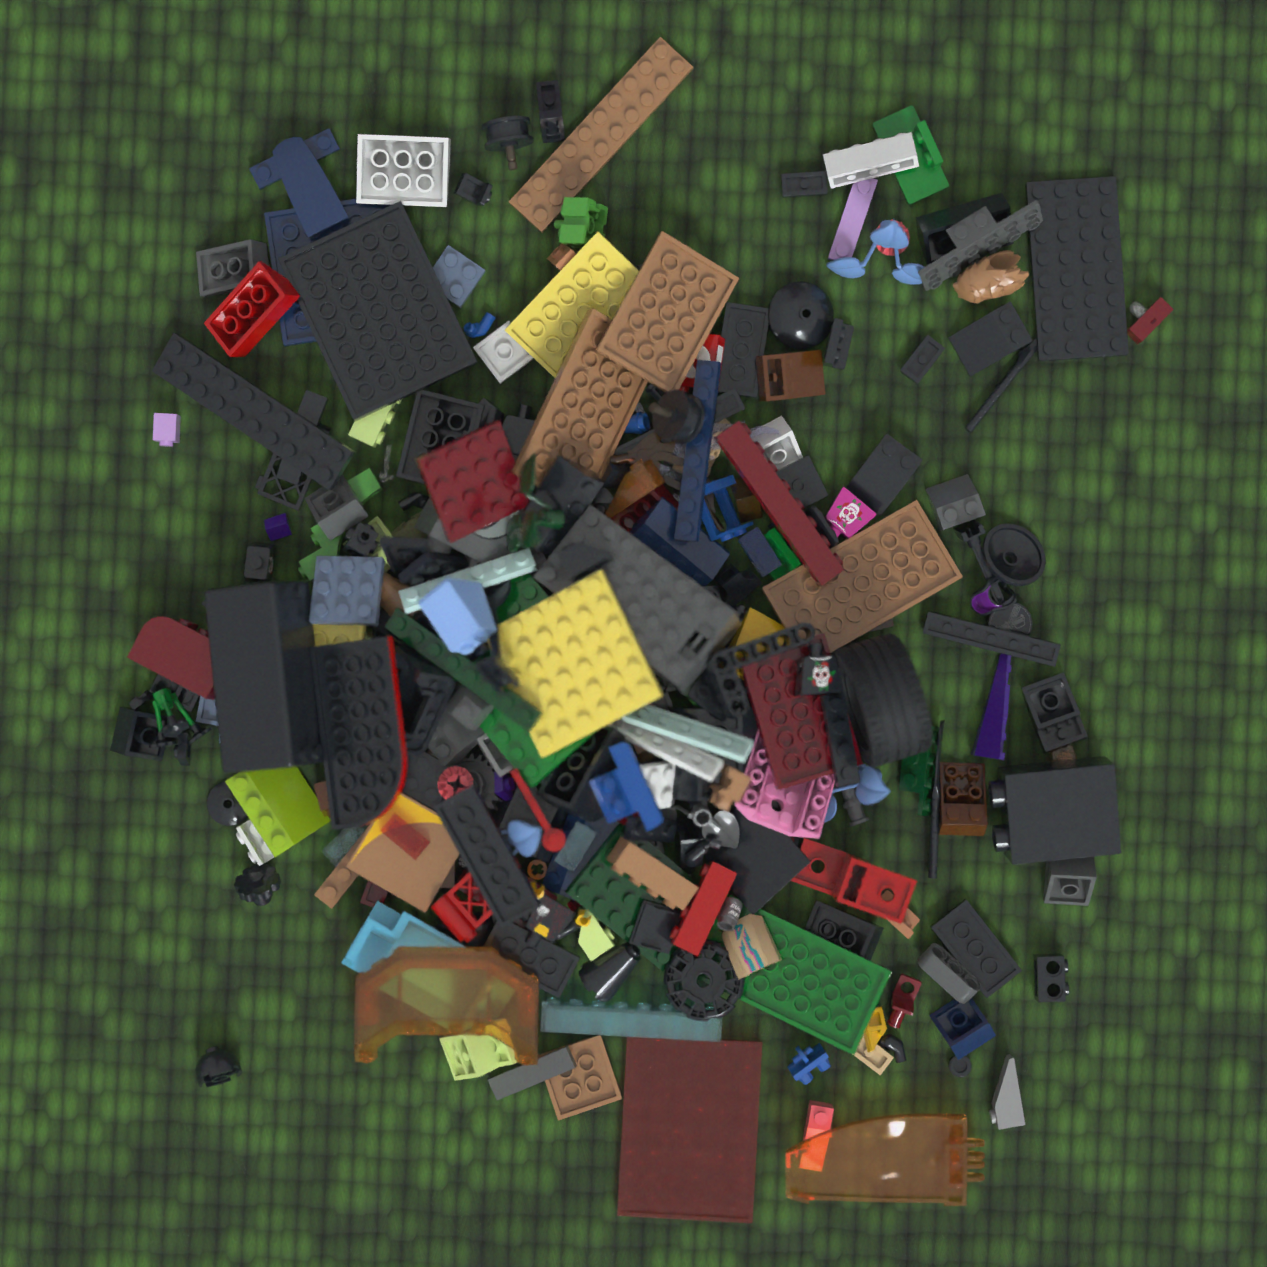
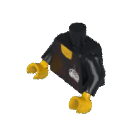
[521,882,592,948]

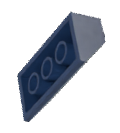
[631,496,730,587]

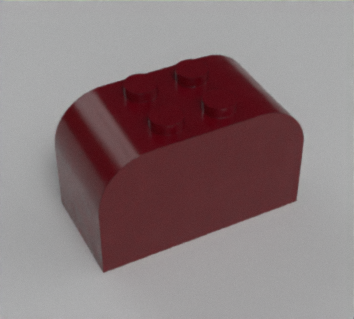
[127,617,215,700]

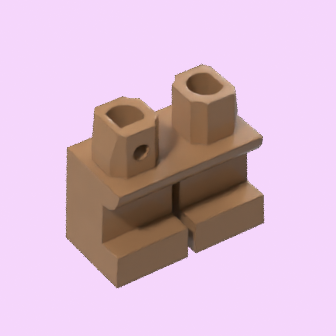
[708,763,752,812]

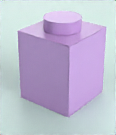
[153,413,181,447]

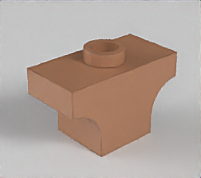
[547,243,576,271]

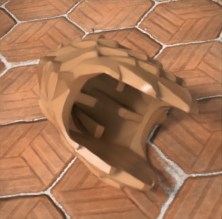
[952,250,1029,304]

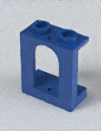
[702,475,754,542]

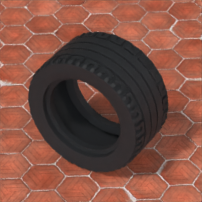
[833,633,932,767]

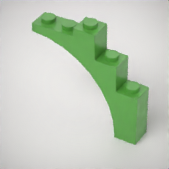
[298,468,383,582]

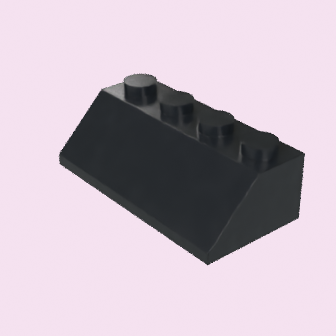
[915,193,1014,266]
[521,454,603,556]

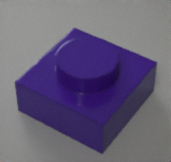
[494,772,515,801]

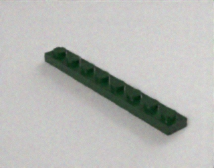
[385,608,543,732]

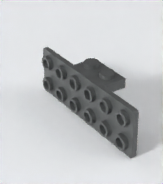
[918,200,1043,291]

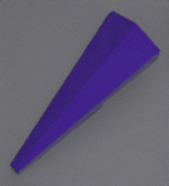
[971,653,1011,760]

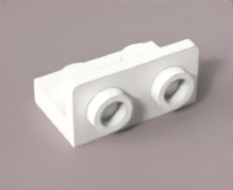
[236,820,274,866]

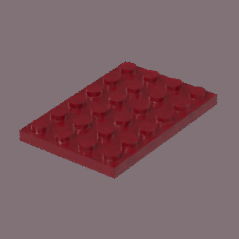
[738,633,863,791]

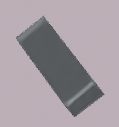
[917,943,981,1004]

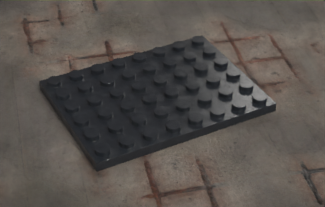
[278,201,478,421]

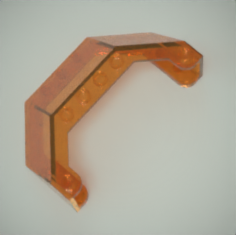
[354,946,540,1065]

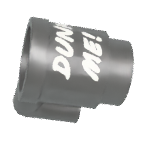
[713,897,743,931]

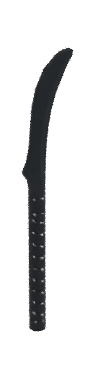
[964,339,1037,433]
[928,720,945,879]

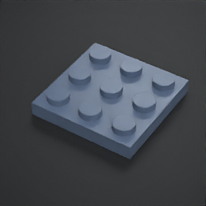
[309,556,385,626]

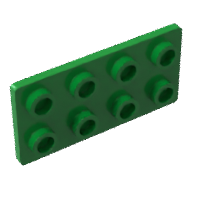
[872,105,949,205]

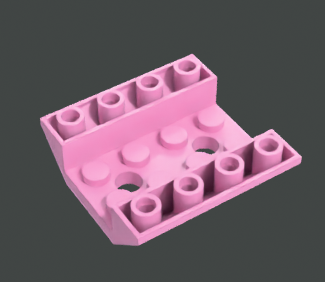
[735,729,835,838]

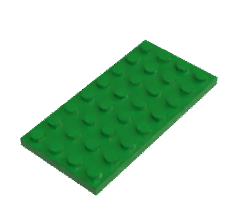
[698,893,892,1055]

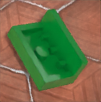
[750,528,801,581]

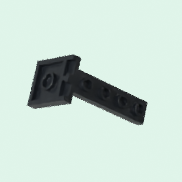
[398,550,490,661]

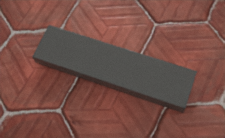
[488,1045,577,1100]

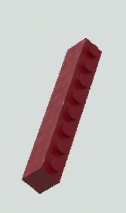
[714,421,844,586]

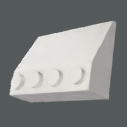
[356,134,451,207]

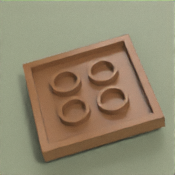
[537,1033,622,1121]

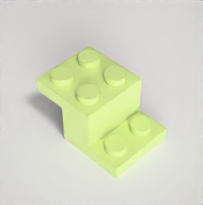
[439,1018,520,1081]

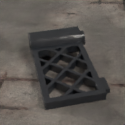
[255,423,333,511]

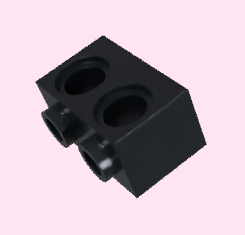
[1033,953,1069,1002]

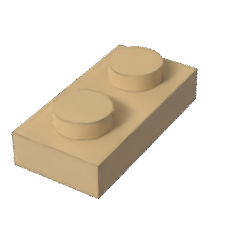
[854,1035,894,1075]

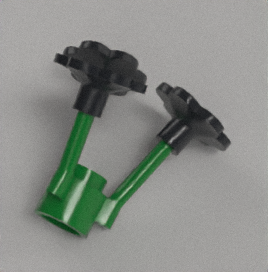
[149,688,212,748]

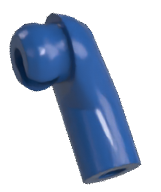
[464,312,496,338]

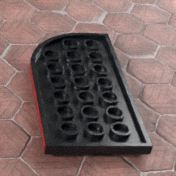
[310,636,407,830]

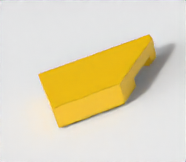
[864,1007,887,1052]

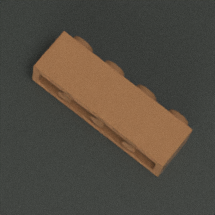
[606,836,698,910]

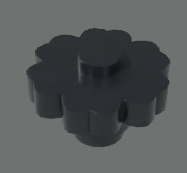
[234,864,281,906]

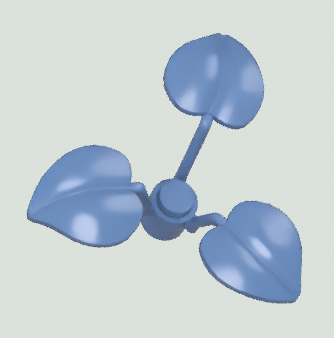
[826,220,924,284]
[824,738,890,822]
[501,820,541,856]

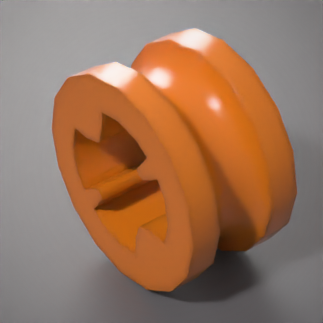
[527,859,548,880]

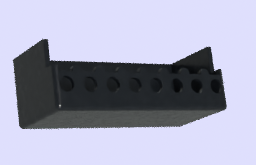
[204,580,324,773]

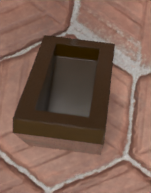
[730,477,763,523]

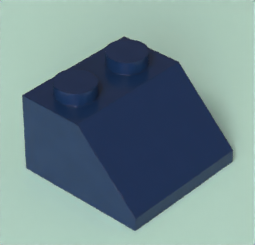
[929,998,996,1060]

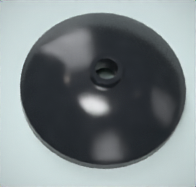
[768,281,834,349]
[982,523,1046,586]

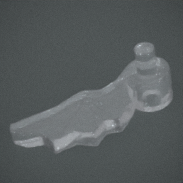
[379,445,394,482]

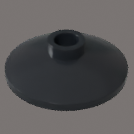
[207,781,248,826]

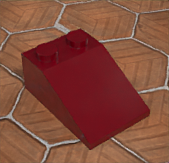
[605,472,679,534]

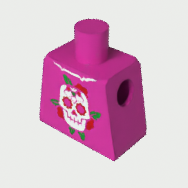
[824,487,877,539]

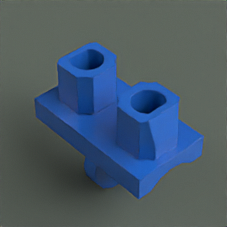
[787,1043,831,1085]

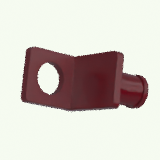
[887,974,922,1028]

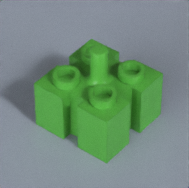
[554,197,608,251]

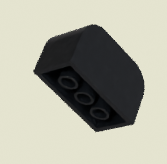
[537,725,634,823]

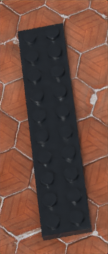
[152,333,355,491]

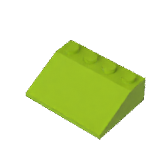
[225,767,331,858]

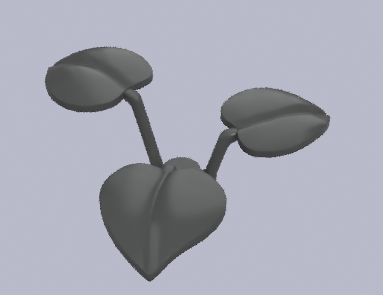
[660,771,740,849]

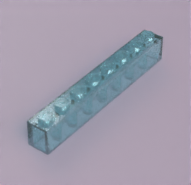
[540,998,722,1042]

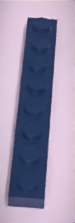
[674,360,721,542]

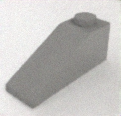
[989,1054,1025,1129]

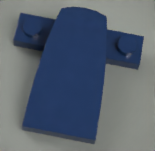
[249,128,349,238]

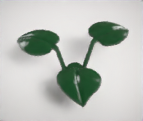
[506,453,564,553]

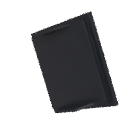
[629,900,681,954]

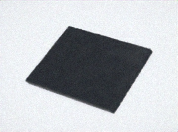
[703,806,810,915]

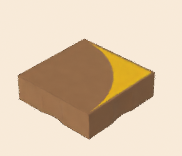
[346,792,459,912]

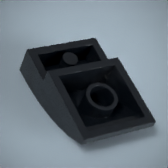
[1021,673,1088,755]

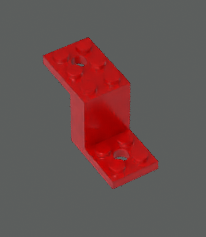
[791,837,917,924]

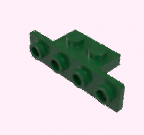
[899,726,939,816]

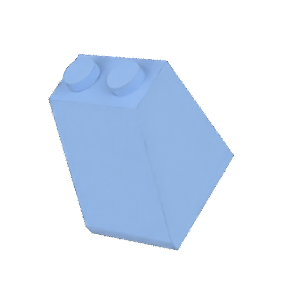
[418,578,497,654]

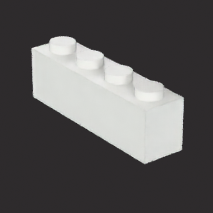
[823,132,919,188]

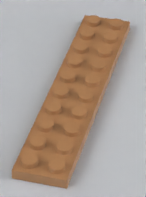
[509,37,693,233]

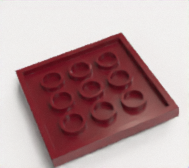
[415,420,529,543]

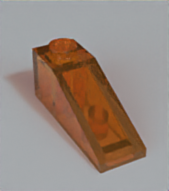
[605,459,665,519]

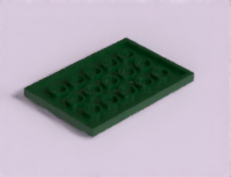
[565,823,698,971]

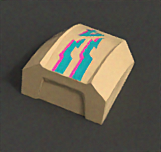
[722,914,782,979]

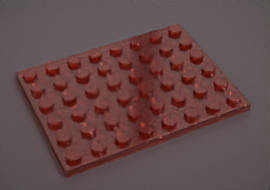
[617,1034,762,1223]

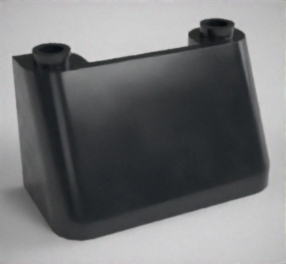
[394,645,455,756]

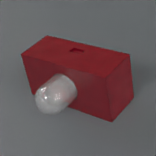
[1127,297,1174,344]

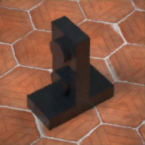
[536,80,565,143]

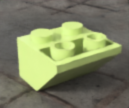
[578,908,615,961]

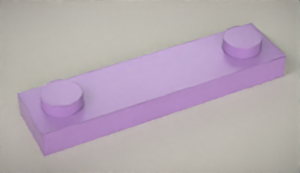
[828,178,878,261]

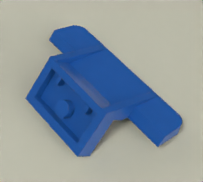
[589,742,663,831]

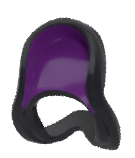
[970,575,1017,616]

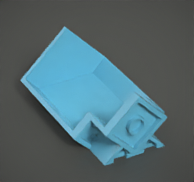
[341,901,519,1032]

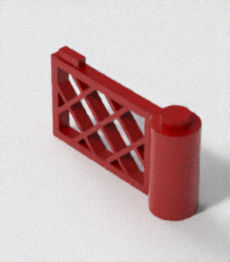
[510,768,566,852]
[431,872,493,943]

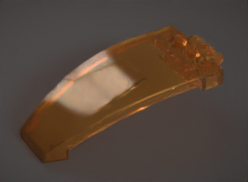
[786,1114,985,1206]

